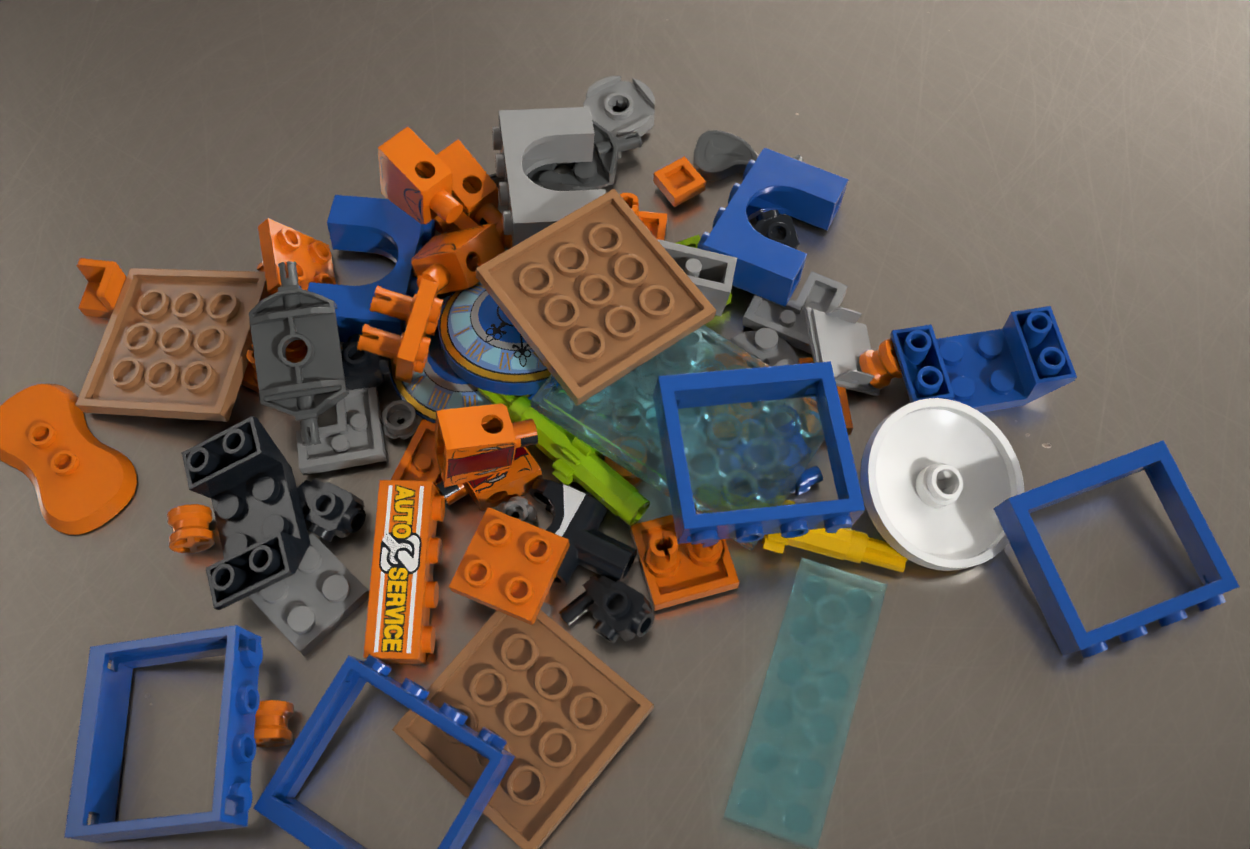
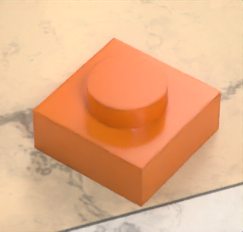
[653,156,706,208]

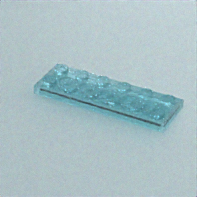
[723,558,887,849]

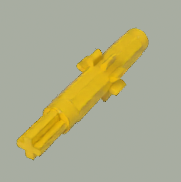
[694,487,908,573]

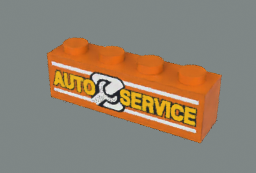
[363,480,445,665]

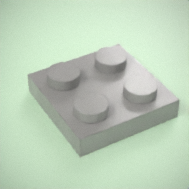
[248,533,369,656]

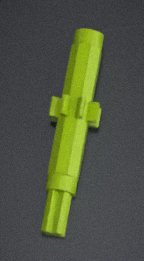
[478,388,650,526]

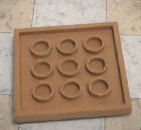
[476,189,717,406]
[75,268,272,422]
[392,609,654,849]

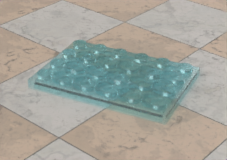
[531,325,825,552]

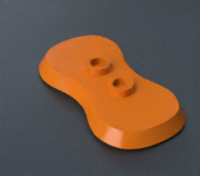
[0,384,137,535]

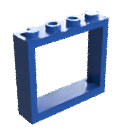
[653,361,865,547]
[993,440,1240,659]
[64,625,263,843]
[253,654,515,849]

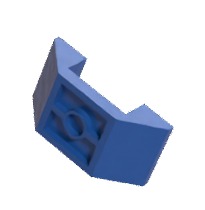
[890,306,1077,413]

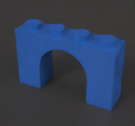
[697,147,849,307]
[307,195,435,342]

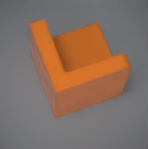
[77,258,126,319]

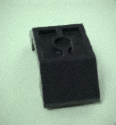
[182,416,310,610]

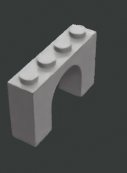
[492,107,606,247]

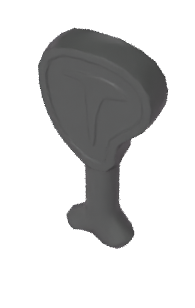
[693,130,803,181]

